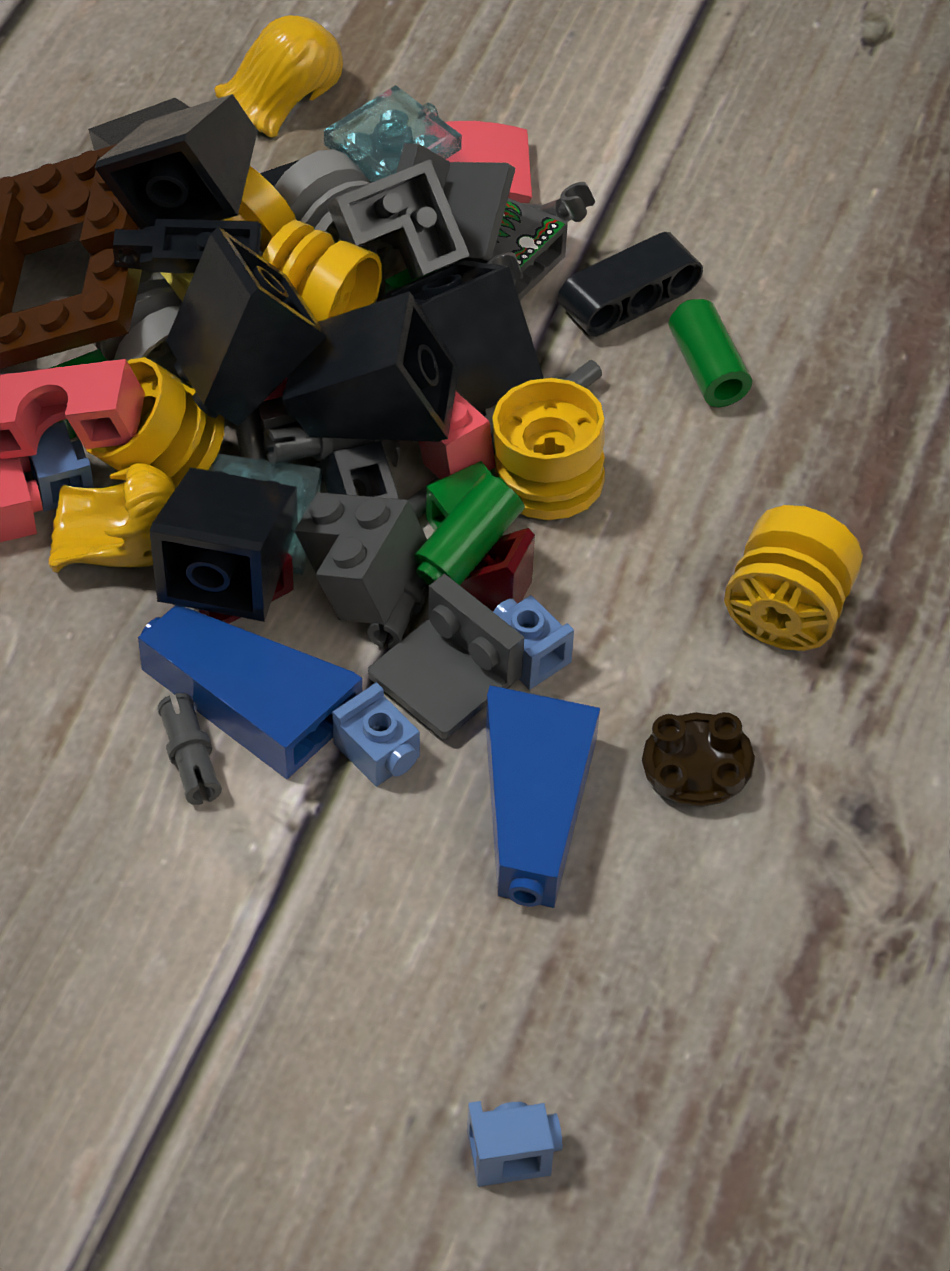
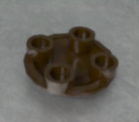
[642,712,755,807]

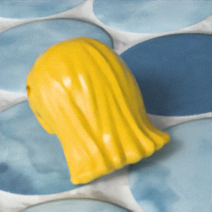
[214,15,343,138]
[48,463,177,573]

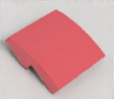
[425,121,532,203]

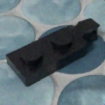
[113,219,262,273]

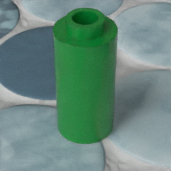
[668,299,752,407]
[414,473,525,585]

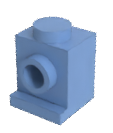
[29,422,94,512]
[493,595,574,690]
[333,682,420,787]
[467,1101,563,1187]

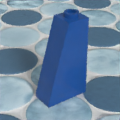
[138,605,363,780]
[486,685,600,908]

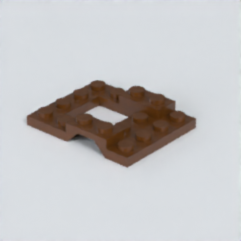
[0,144,142,369]

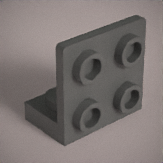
[379,143,515,262]
[368,574,525,739]

